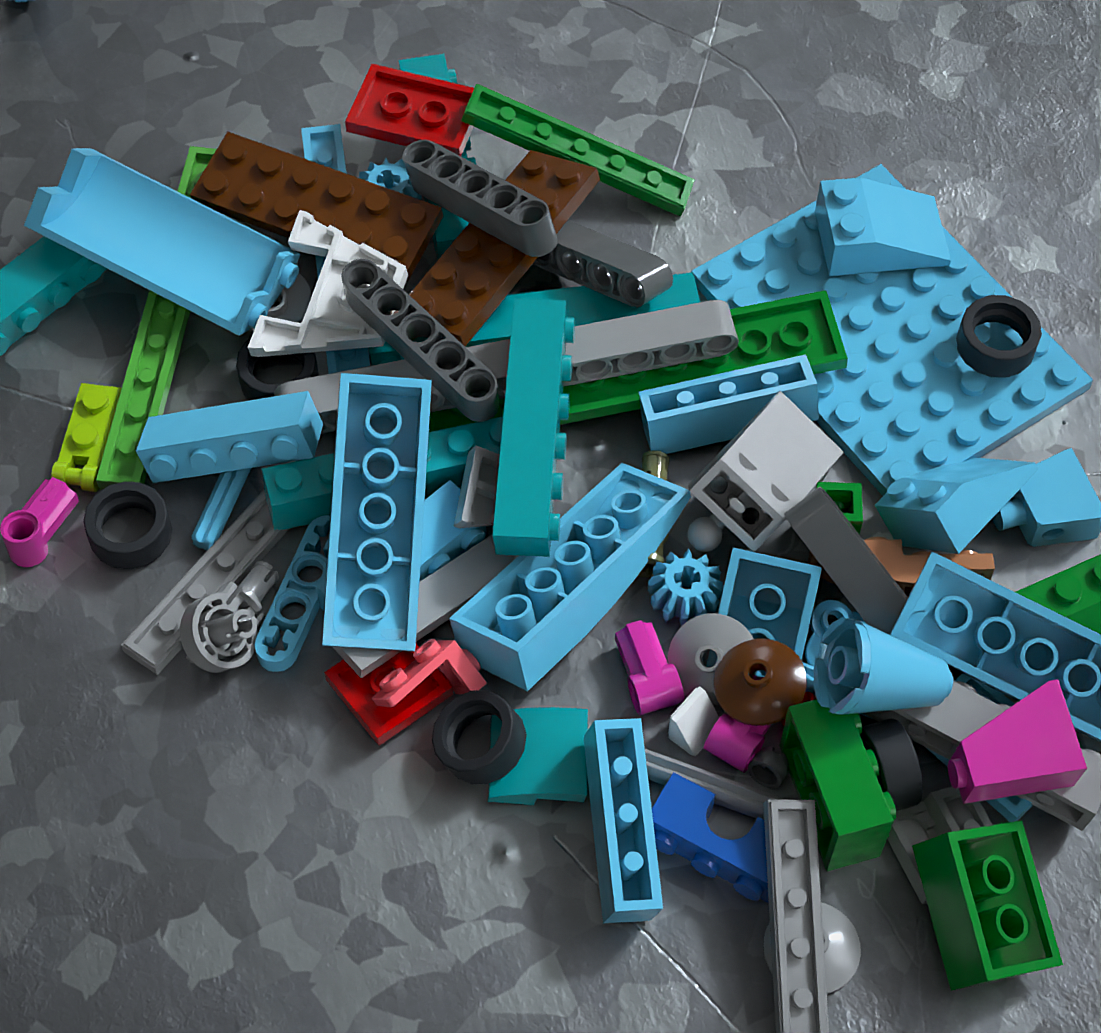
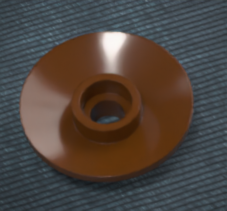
[713,639,807,726]

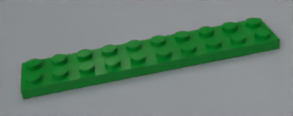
[429,290,848,432]

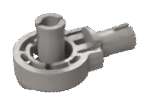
[180,561,279,673]

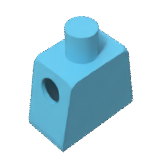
[992,448,1101,547]

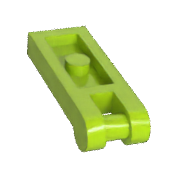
[51,383,122,492]

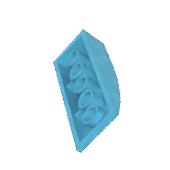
[322,373,432,652]
[449,463,691,691]
[890,552,1101,742]

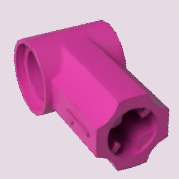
[0,477,79,567]
[615,620,684,715]
[704,675,770,773]

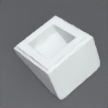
[668,686,719,756]

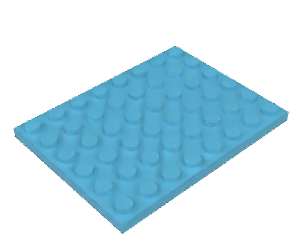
[691,164,1093,496]

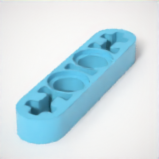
[255,515,330,672]

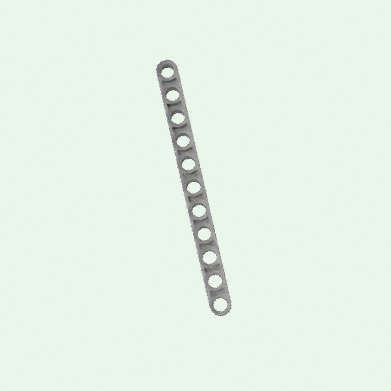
[274,300,739,434]

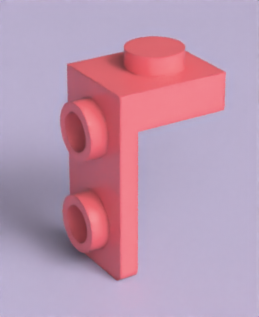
[372,639,487,707]

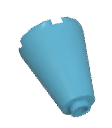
[814,617,953,715]

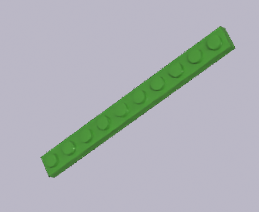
[96,146,217,489]

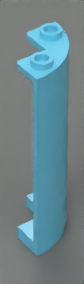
[24,148,301,335]

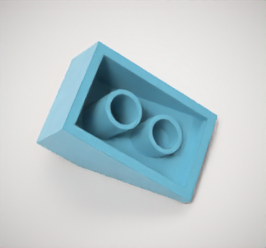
[815,177,951,276]
[875,458,1038,554]
[706,548,822,677]

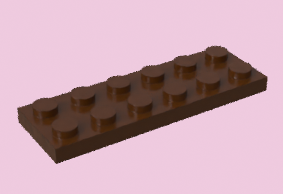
[190,131,444,282]
[393,150,600,347]

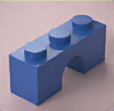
[652,772,769,903]

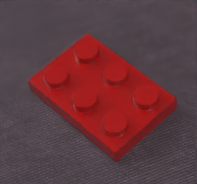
[345,64,474,156]

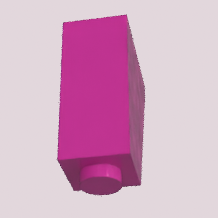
[948,679,1087,804]

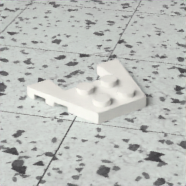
[248,210,408,357]

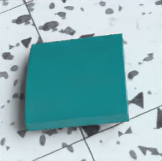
[488,707,588,805]

